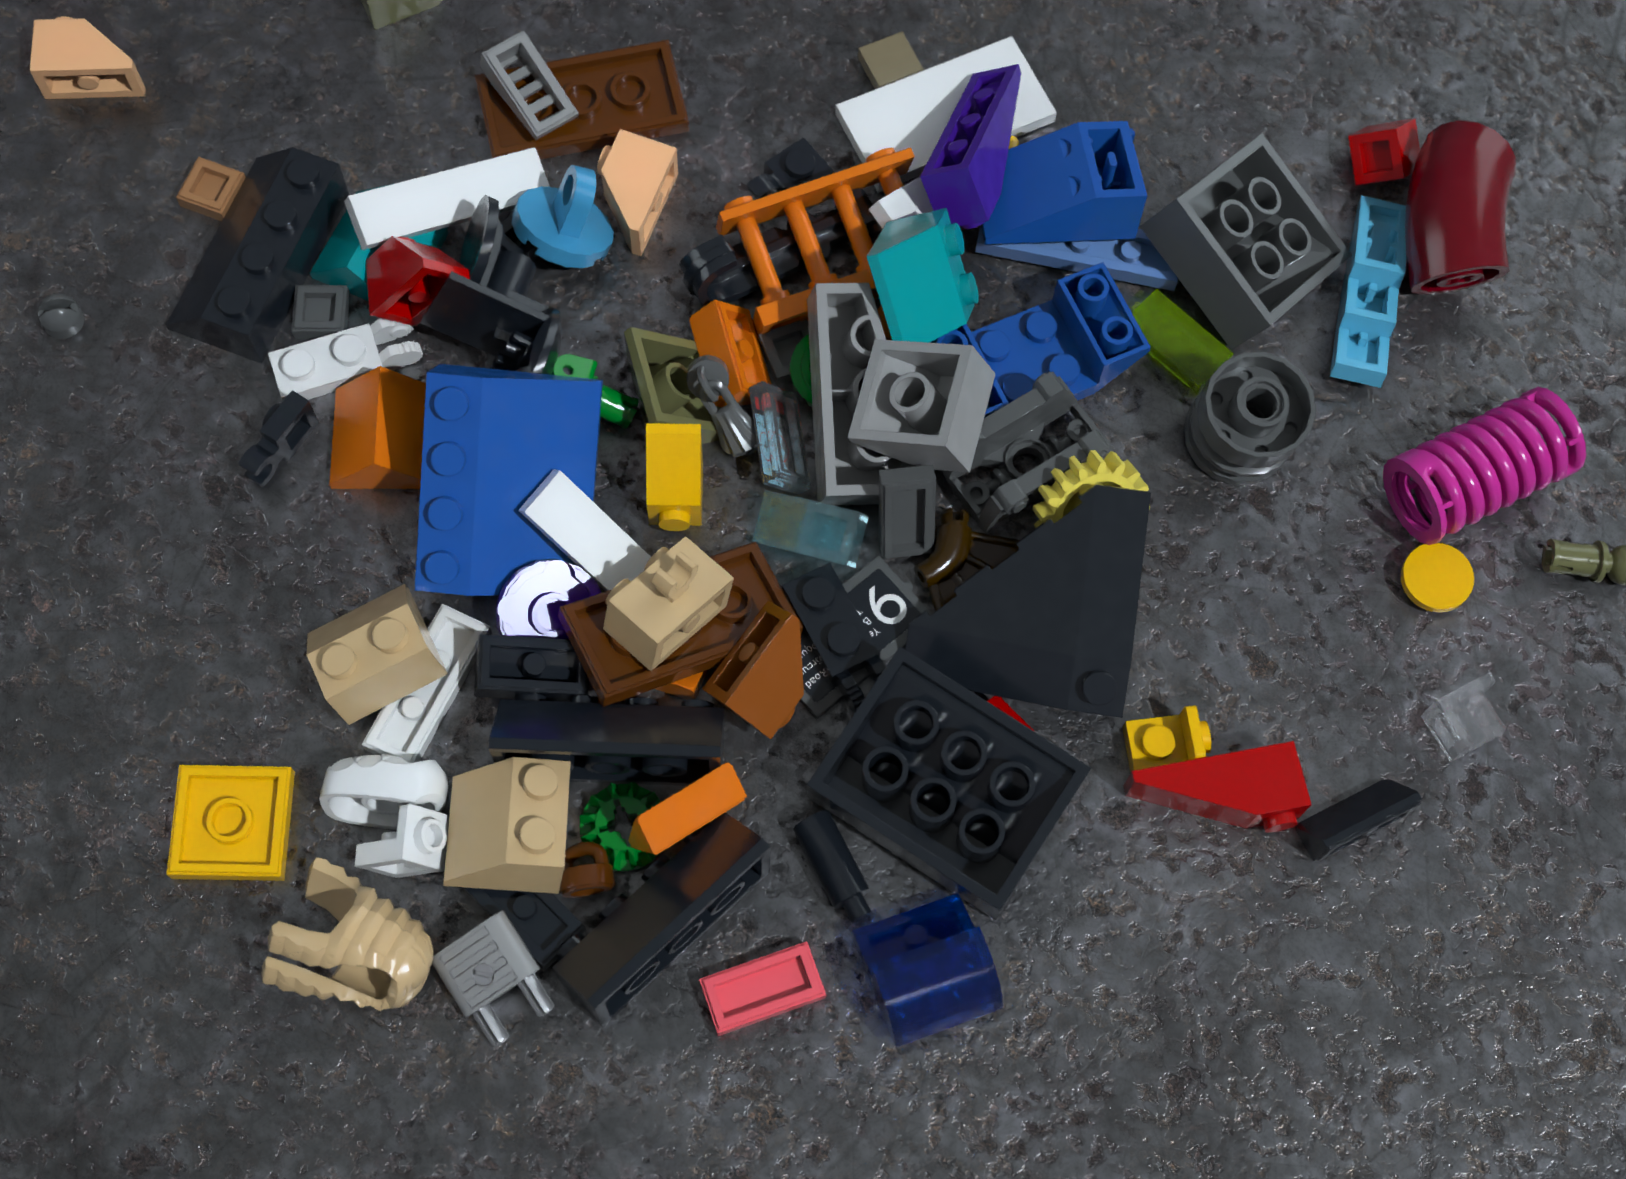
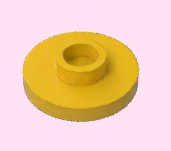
[1400,543,1474,613]

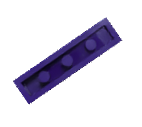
[920,64,1021,229]

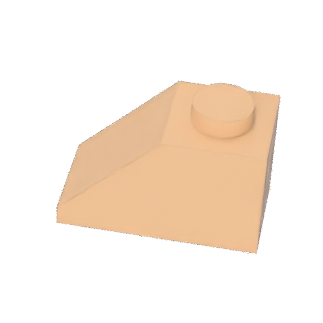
[30,17,145,99]
[597,129,678,256]

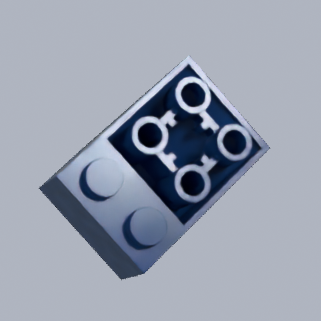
[981,121,1147,245]

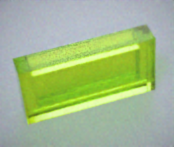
[1132,289,1234,394]

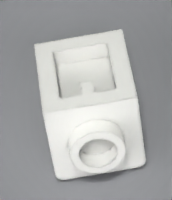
[354,804,449,878]

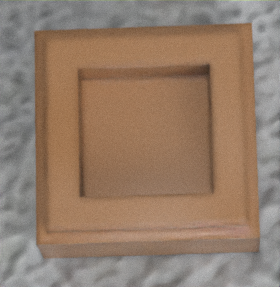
[176,157,246,221]

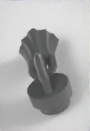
[687,355,762,457]

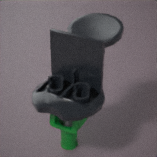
[420,195,639,429]

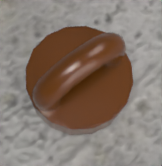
[559,841,615,898]

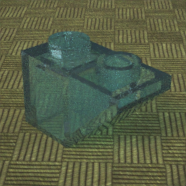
[752,490,868,568]

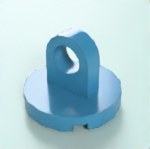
[511,165,614,268]

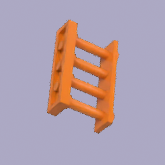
[716,147,915,335]

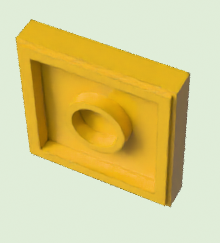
[166,765,295,881]

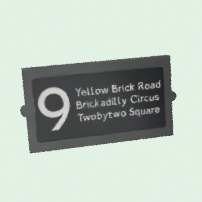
[800,556,932,720]

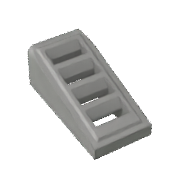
[480,30,579,140]

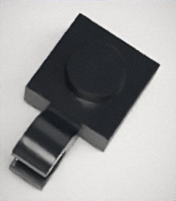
[746,137,835,200]

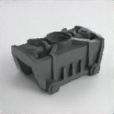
[942,372,1116,534]

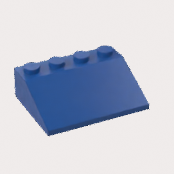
[415,364,603,596]

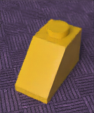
[646,423,703,531]

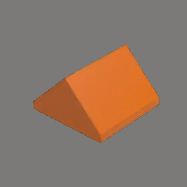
[329,366,426,489]

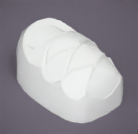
[319,754,448,830]

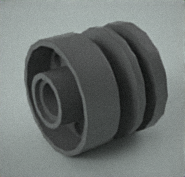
[1184,352,1316,485]

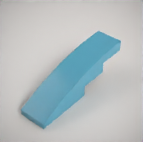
[1330,195,1406,388]

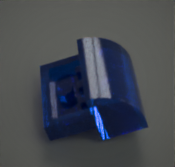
[852,893,1003,1048]

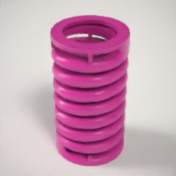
[1383,387,1586,545]

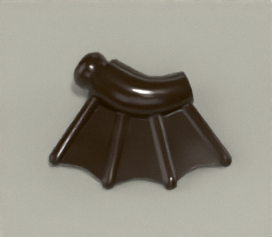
[914,508,1019,611]

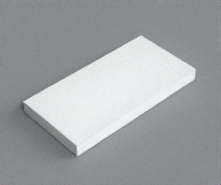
[835,36,1057,193]

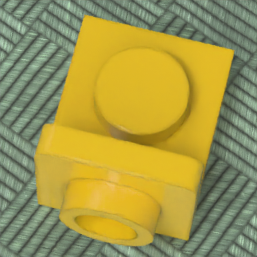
[1122,705,1211,773]

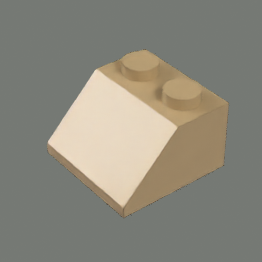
[306,584,448,725]
[443,757,571,894]

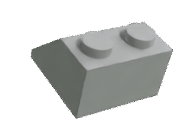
[847,339,995,473]

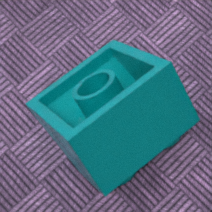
[867,208,979,343]

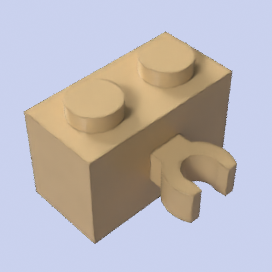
[603,536,734,671]

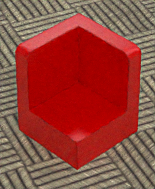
[1348,118,1420,185]

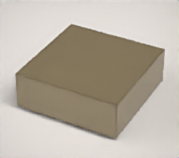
[858,31,924,89]

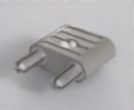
[432,910,554,1047]

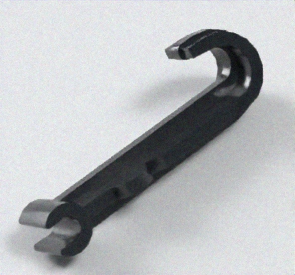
[679,188,881,306]

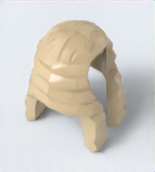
[261,857,434,1011]

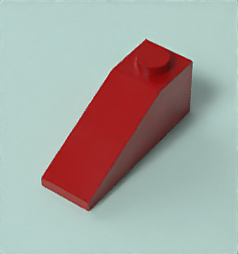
[1123,741,1312,833]

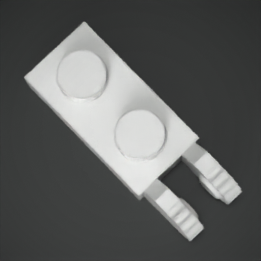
[268,318,423,401]

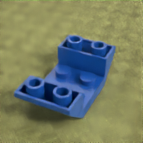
[930,262,1151,418]

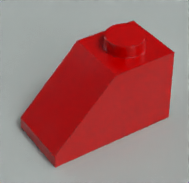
[366,236,470,326]

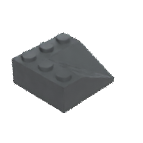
[1140,133,1352,350]

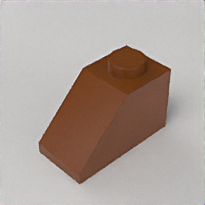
[702,601,804,739]

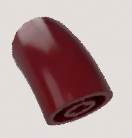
[1405,120,1516,294]

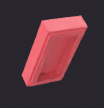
[699,941,826,1036]

